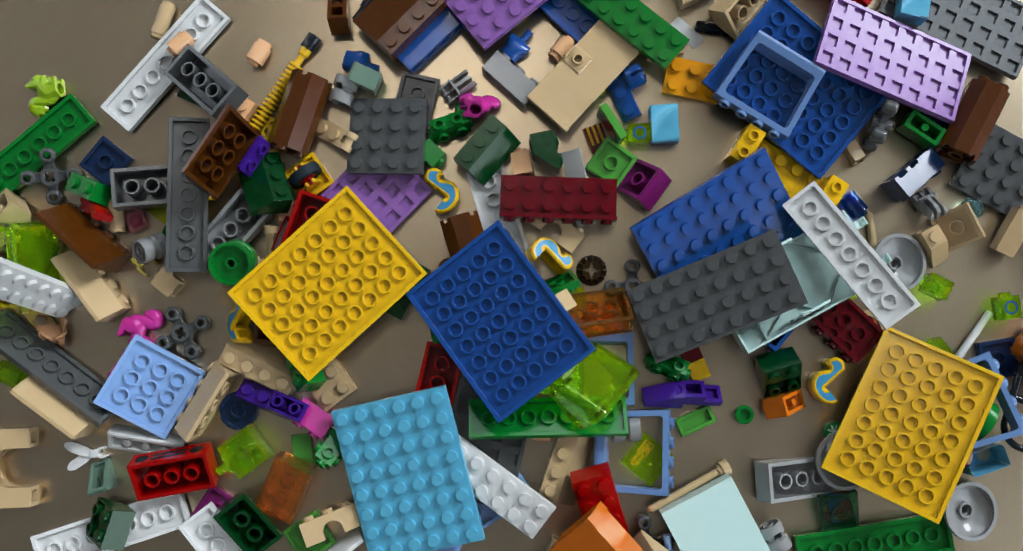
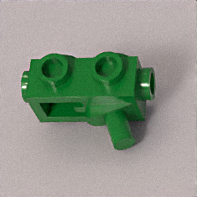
[427,103,474,143]
[643,353,691,381]
[313,426,343,470]

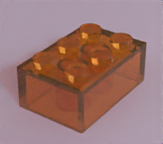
[568,287,634,338]
[256,450,317,525]

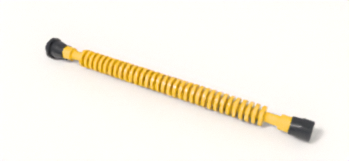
[209,32,321,201]

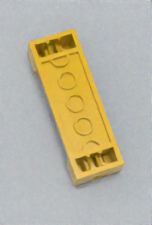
[723,123,850,206]

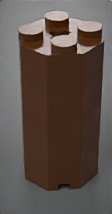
[267,69,332,158]
[935,75,1010,166]
[440,211,483,258]

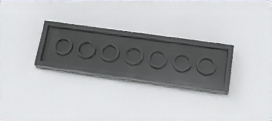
[165,117,210,273]
[0,308,114,427]

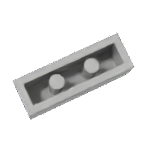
[482,50,538,109]

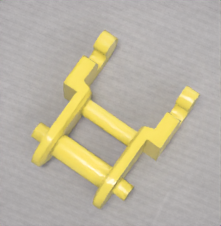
[130,257,160,277]

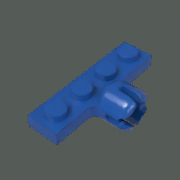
[608,63,647,123]

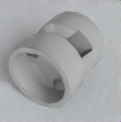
[328,73,359,108]
[132,232,166,264]
[612,416,641,443]
[758,518,792,551]

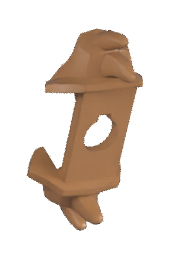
[18,305,68,347]

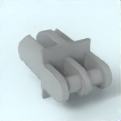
[438,70,477,105]
[909,187,948,221]

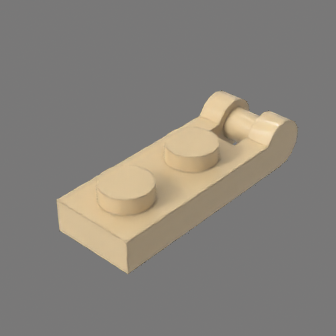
[315,118,359,153]

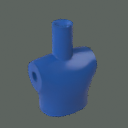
[500,29,533,64]
[342,50,380,72]

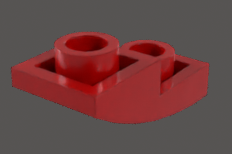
[80,197,114,223]

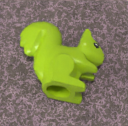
[25,75,66,117]

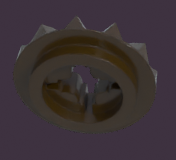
[576,255,607,286]

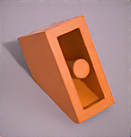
[762,388,806,419]

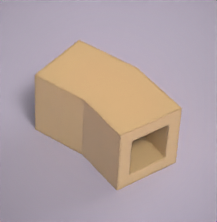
[844,139,866,166]

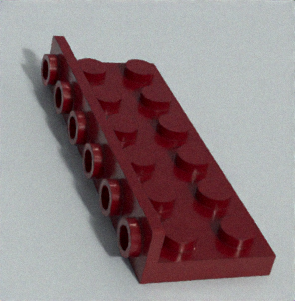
[499,175,617,225]
[805,298,883,364]

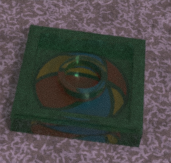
[817,489,859,531]

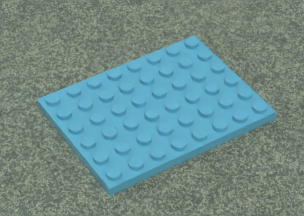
[331,385,485,551]

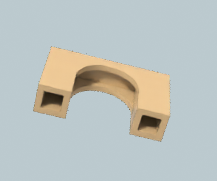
[989,205,1023,258]
[0,426,40,509]

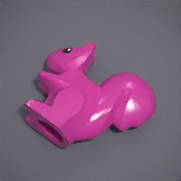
[458,92,501,118]
[117,309,164,344]

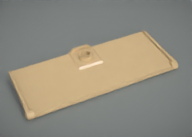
[527,20,640,133]

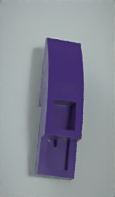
[235,378,310,423]
[641,380,723,408]

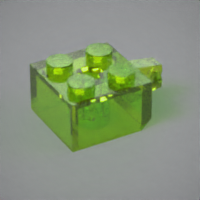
[215,423,276,480]

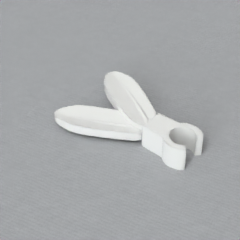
[64,441,109,471]

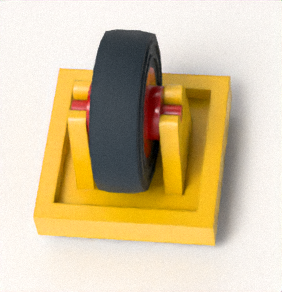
[285,151,334,196]

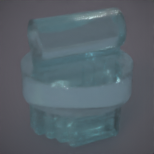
[959,198,984,218]

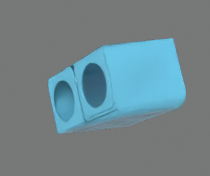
[893,0,931,26]
[648,103,680,145]
[962,443,1011,477]

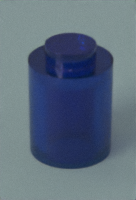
[839,189,868,219]

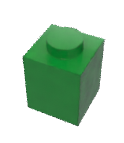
[424,138,447,169]

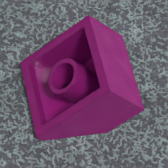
[617,159,672,211]

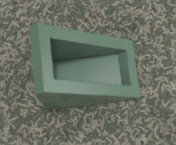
[346,61,383,96]
[87,458,119,496]

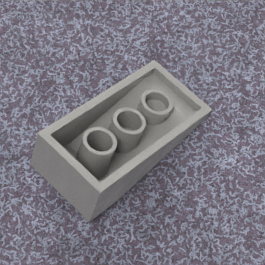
[208,187,276,261]
[754,456,836,504]

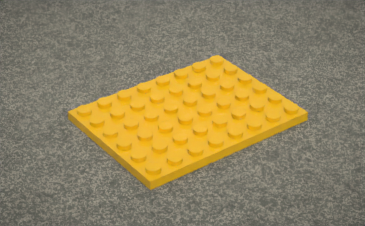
[227,186,427,382]
[820,327,1005,524]

